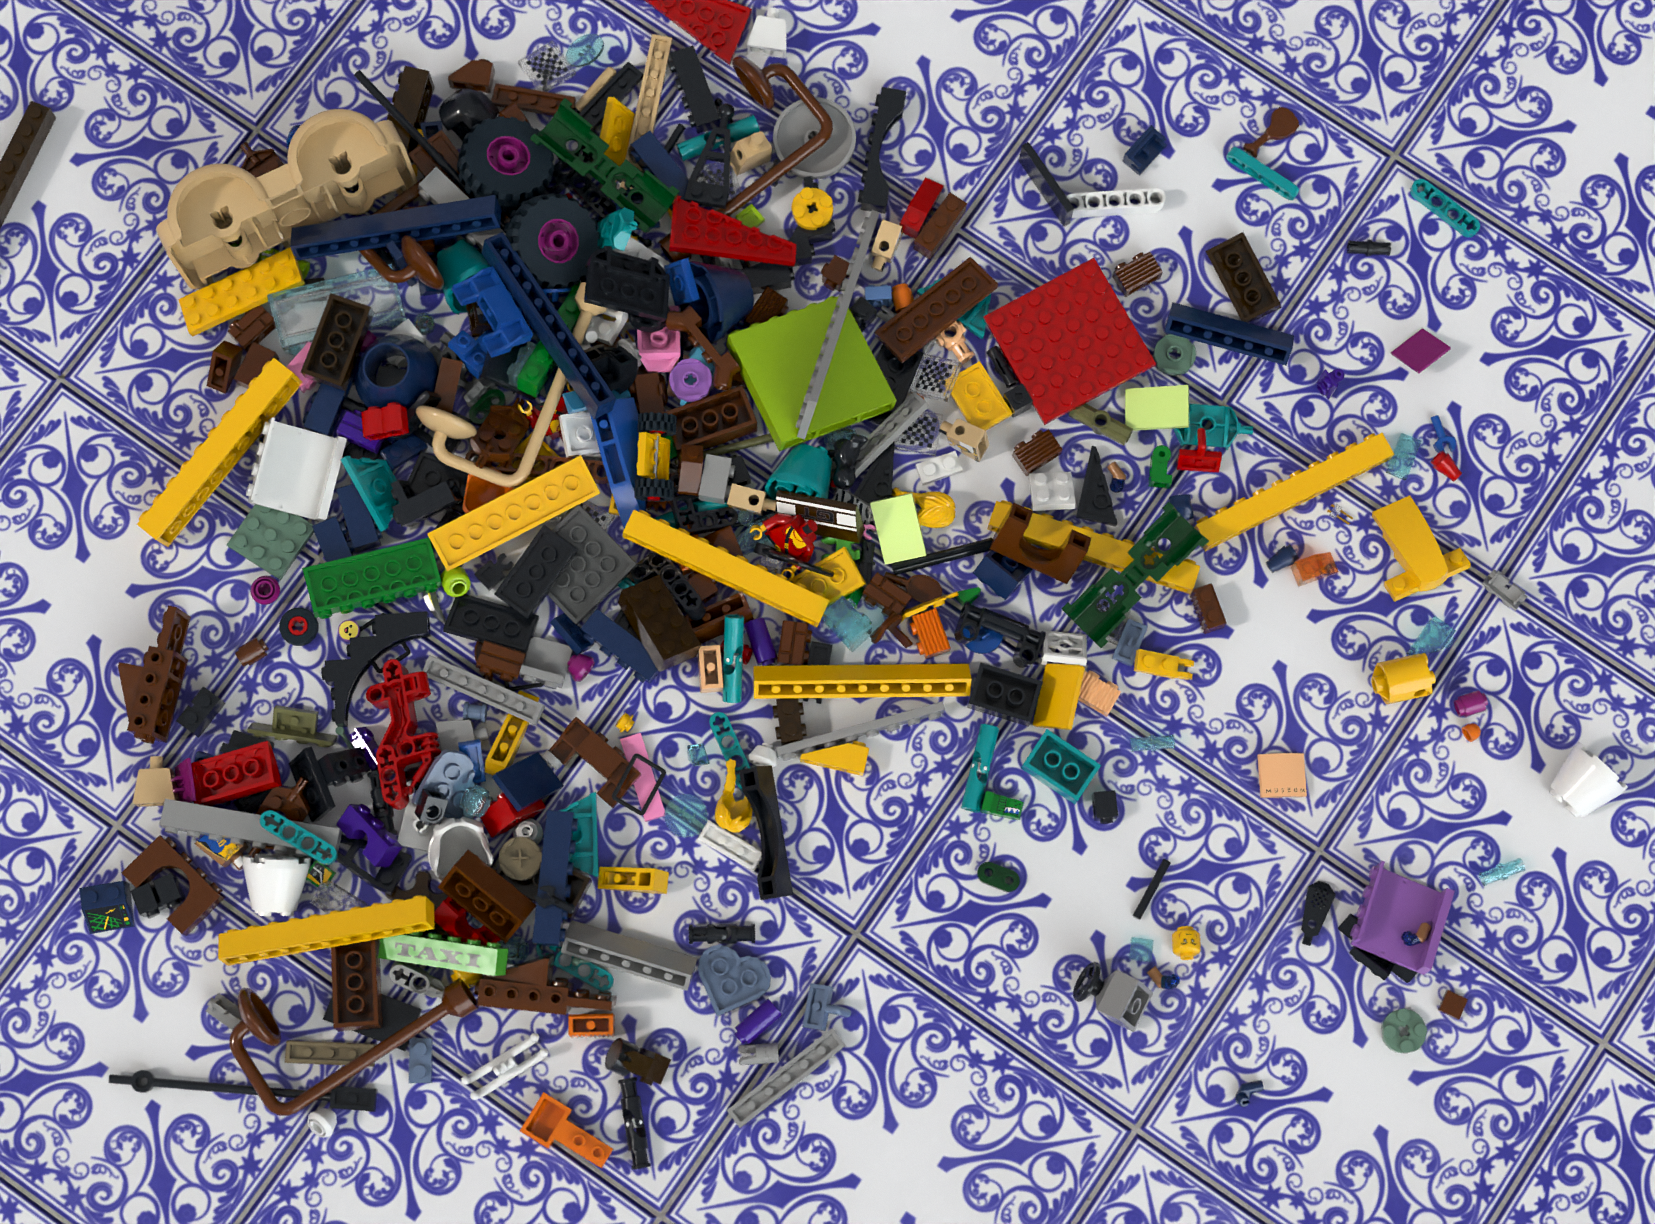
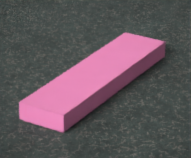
[620,733,666,822]

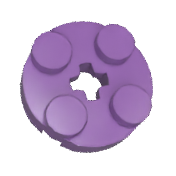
[669,358,712,402]

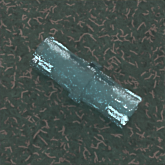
[1130,735,1175,752]
[1479,858,1525,886]

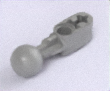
[389,961,473,999]

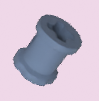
[463,702,487,723]

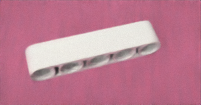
[1066,188,1166,218]

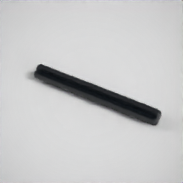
[892,538,993,575]

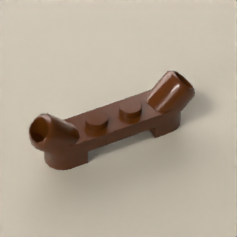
[666,306,741,390]

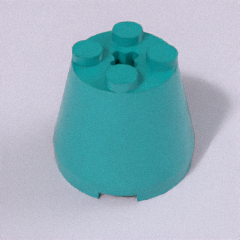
[436,240,490,315]
[765,443,832,500]

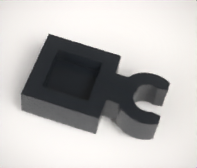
[474,553,514,591]

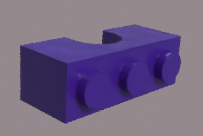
[336,804,402,867]

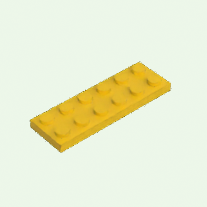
[178,247,305,337]

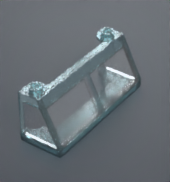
[267,264,407,355]

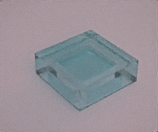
[1129,937,1154,962]

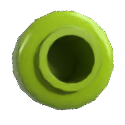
[440,566,471,597]

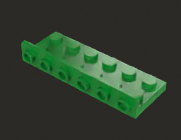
[302,537,442,619]

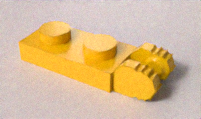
[1134,649,1194,680]

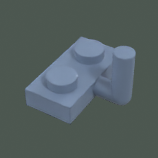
[802,983,851,1031]

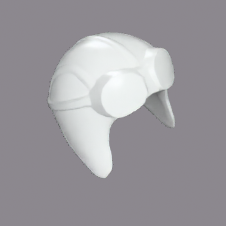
[428,817,493,881]

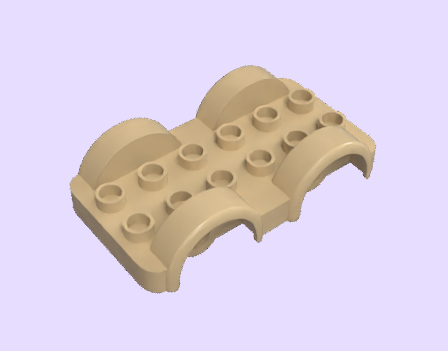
[156,109,418,289]

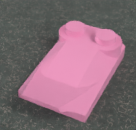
[637,306,680,372]

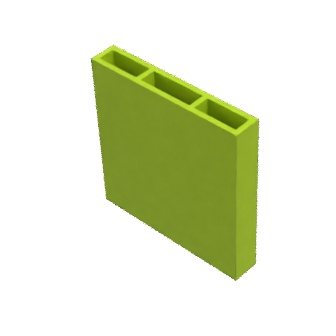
[726,296,897,451]

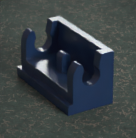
[1122,125,1167,176]

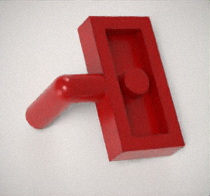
[1176,428,1222,473]

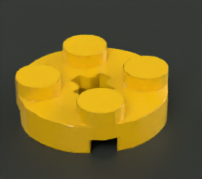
[791,187,833,230]

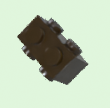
[772,698,807,745]

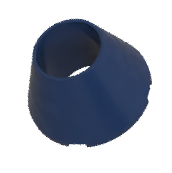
[680,261,754,344]
[354,334,439,409]

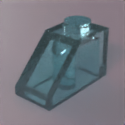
[1406,616,1456,655]

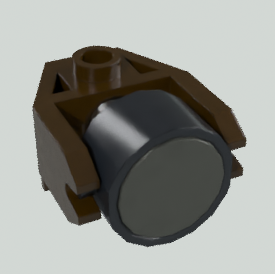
[605,1038,671,1086]

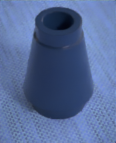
[1265,544,1299,573]

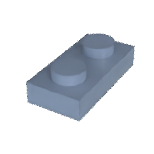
[1112,618,1148,667]
[409,1038,433,1083]

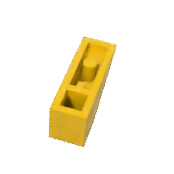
[800,741,869,776]
[597,867,669,894]

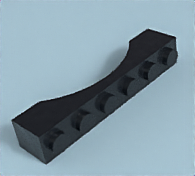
[858,87,906,214]
[739,765,793,900]

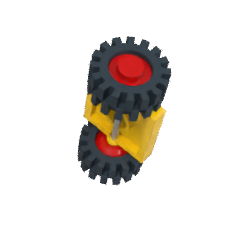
[634,412,677,502]

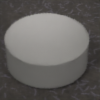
[542,750,563,770]

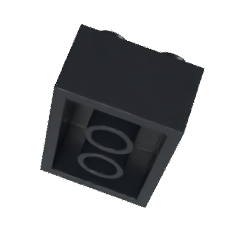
[967,663,1043,727]

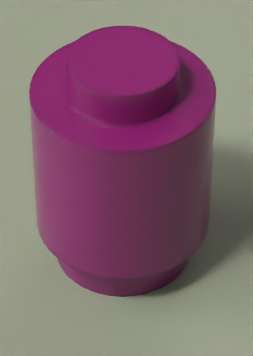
[1454,690,1488,717]

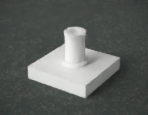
[398,802,448,852]

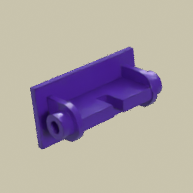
[1316,369,1345,399]
[349,727,388,771]

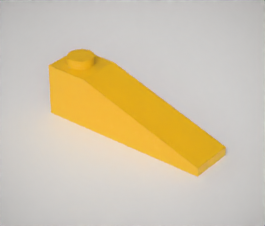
[485,690,539,775]

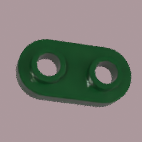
[469,389,506,426]
[977,862,1020,893]

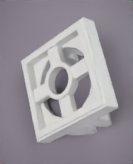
[1041,630,1087,667]

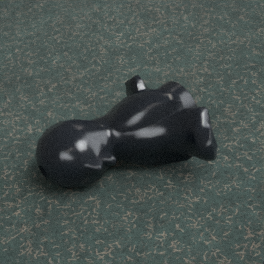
[827,434,868,490]

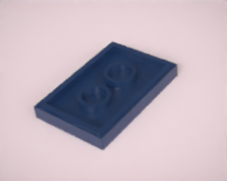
[492,752,564,812]

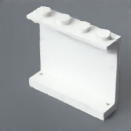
[246,417,347,522]

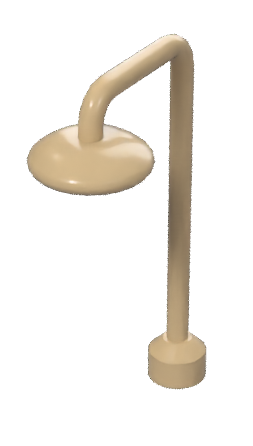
[416,282,607,488]

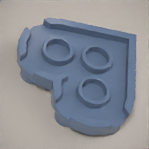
[412,749,483,819]
[698,945,771,1017]

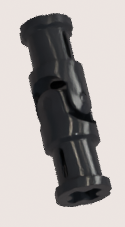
[367,770,397,835]
[689,924,755,944]

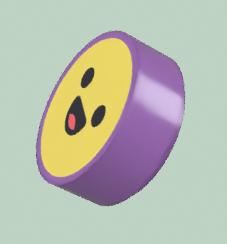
[338,620,361,642]

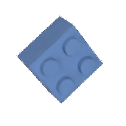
[864,284,892,307]

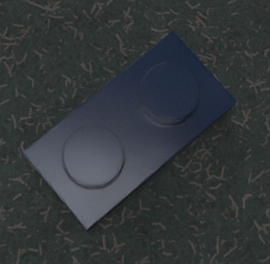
[380,433,428,470]
[550,613,594,655]

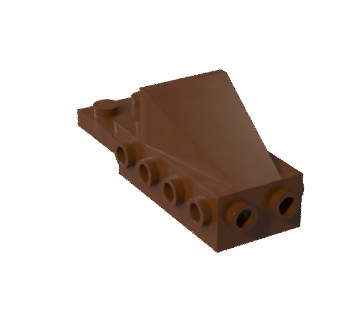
[118,606,191,744]
[475,953,617,1015]

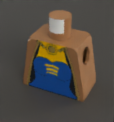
[194,835,249,870]

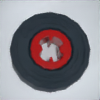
[279,608,318,646]

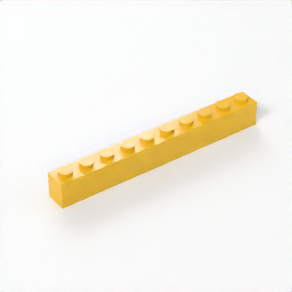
[1194,433,1395,551]
[987,500,1200,594]
[622,510,830,627]
[753,664,971,699]
[218,895,435,966]

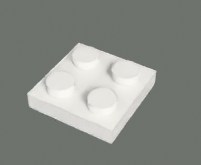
[1029,472,1076,511]

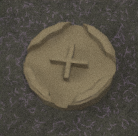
[499,837,542,881]

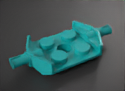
[597,208,638,251]
[1173,404,1253,450]

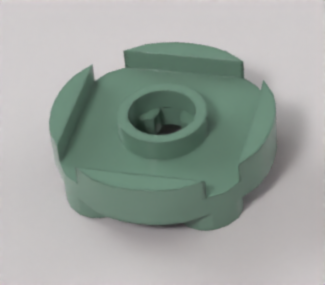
[1153,334,1196,376]
[1381,1009,1427,1054]

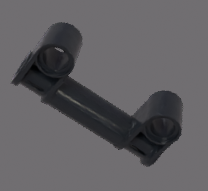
[954,601,1046,668]

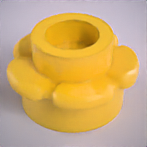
[615,712,634,733]

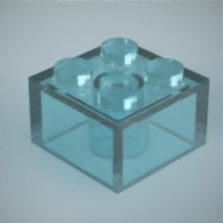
[823,596,872,652]

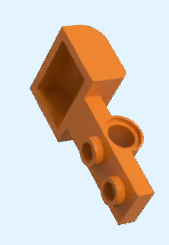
[520,1092,614,1168]

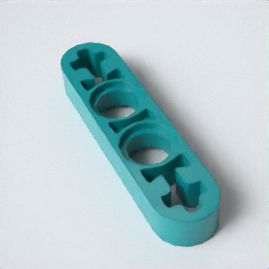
[1226,147,1299,200]
[1410,179,1480,238]
[709,712,750,790]
[260,810,338,865]
[536,945,614,991]

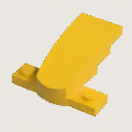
[1372,495,1471,602]

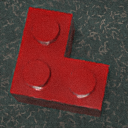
[479,793,546,838]

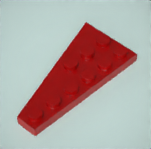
[645,0,752,65]
[669,195,797,266]

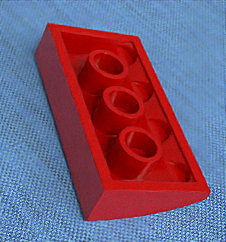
[191,741,282,806]

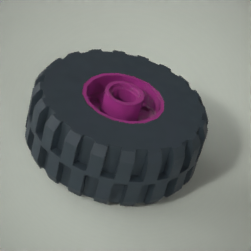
[457,116,554,212]
[504,193,600,289]

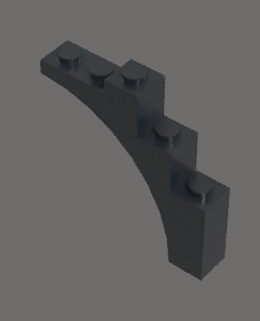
[741,176,836,295]
[321,611,431,727]

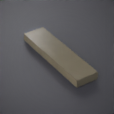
[285,1040,376,1067]

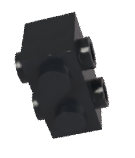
[318,747,370,787]

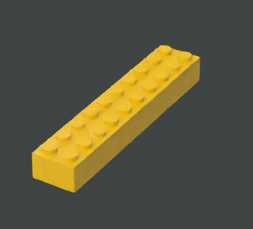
[136,358,302,547]

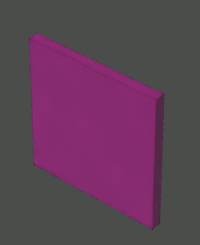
[1391,328,1451,374]
[171,758,196,803]

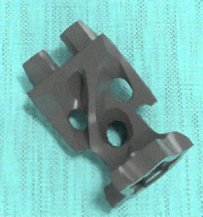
[429,332,495,408]

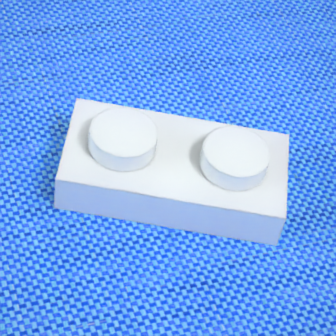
[915,451,963,486]

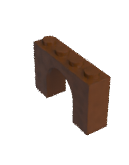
[990,502,1091,584]
[121,835,225,936]

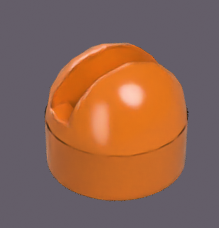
[1462,723,1481,742]

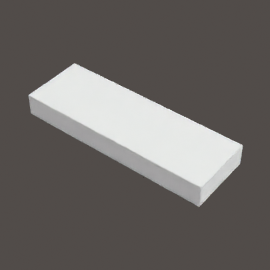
[697,820,761,872]

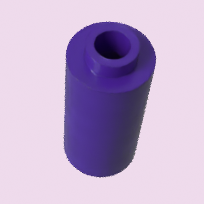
[744,618,778,666]
[734,999,782,1044]

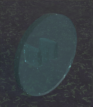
[566,34,604,67]
[664,794,708,838]

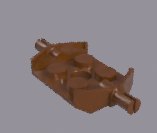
[240,142,284,178]
[470,398,530,469]
[248,776,311,858]

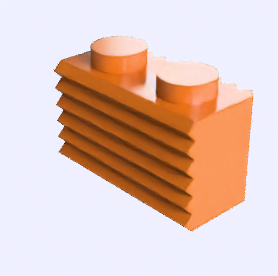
[909,608,951,659]
[568,1014,615,1038]

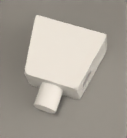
[747,7,786,59]

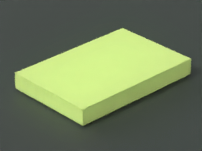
[1125,385,1189,431]
[870,493,927,565]

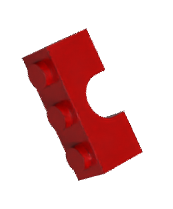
[434,897,501,945]

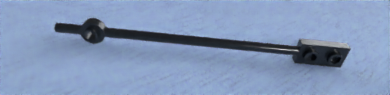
[109,1070,378,1112]

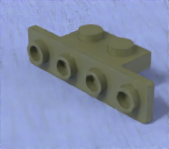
[247,705,337,747]

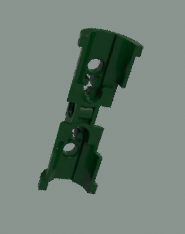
[530,98,680,233]
[1062,502,1209,648]

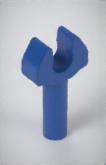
[1431,415,1456,453]

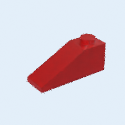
[900,177,944,239]

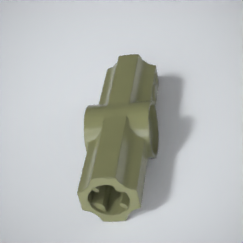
[1069,403,1133,446]

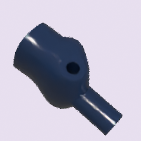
[1169,494,1194,521]

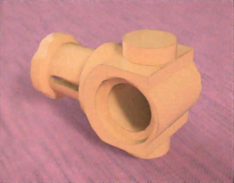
[935,321,975,365]

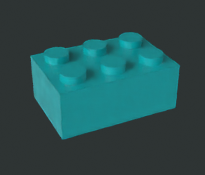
[1021,729,1101,804]

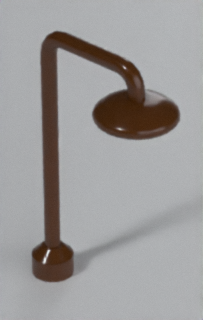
[658,57,833,263]
[359,103,529,290]
[229,978,479,1116]

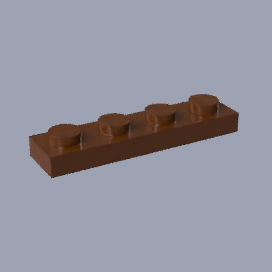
[491,83,576,116]

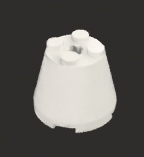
[1549,742,1628,818]
[242,854,310,916]

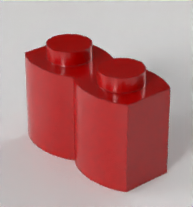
[361,402,409,441]

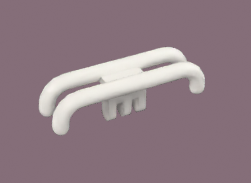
[461,1033,548,1100]

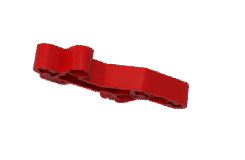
[366,659,441,810]

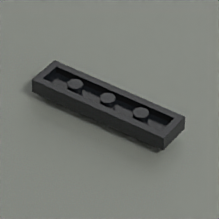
[579,62,644,130]

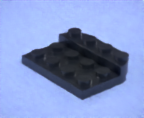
[584,246,670,322]

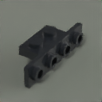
[1338,914,1417,983]

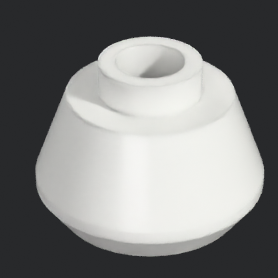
[748,743,777,769]
[513,818,543,844]
[308,1108,337,1138]

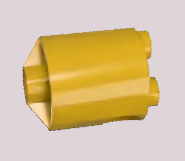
[1371,653,1436,704]

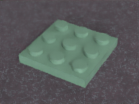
[227,504,314,581]

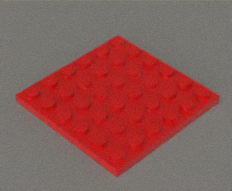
[983,258,1156,425]

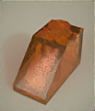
[1290,552,1339,587]

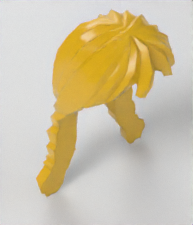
[891,487,956,528]
[715,759,753,833]

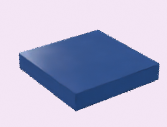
[664,258,700,306]

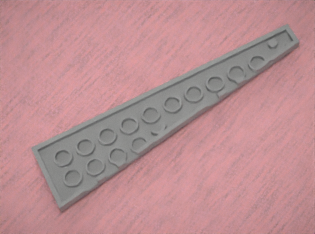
[796,210,880,439]

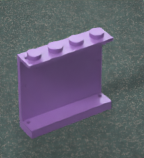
[1350,861,1455,975]

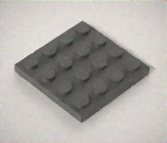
[547,505,638,625]

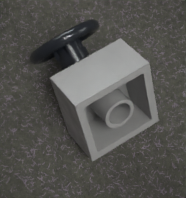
[1073,962,1153,1032]

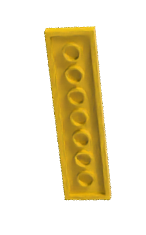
[427,455,600,571]

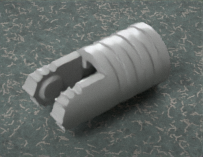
[738,1043,779,1065]

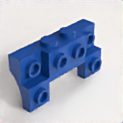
[452,266,533,358]
[448,330,533,379]

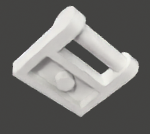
[586,308,628,346]

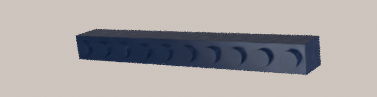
[290,195,501,261]
[482,232,616,419]

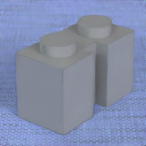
[699,454,735,504]

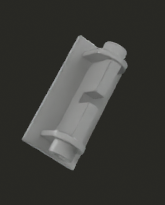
[1482,569,1527,611]
[206,993,242,1030]

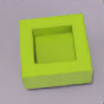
[735,203,765,228]

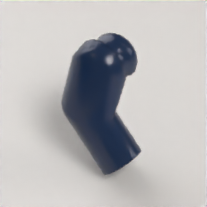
[1235,1080,1264,1107]

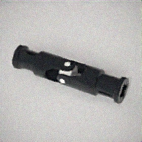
[618,1077,651,1170]

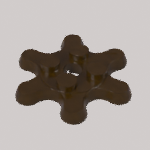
[385,870,450,938]

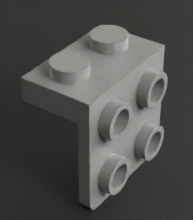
[519,637,572,689]

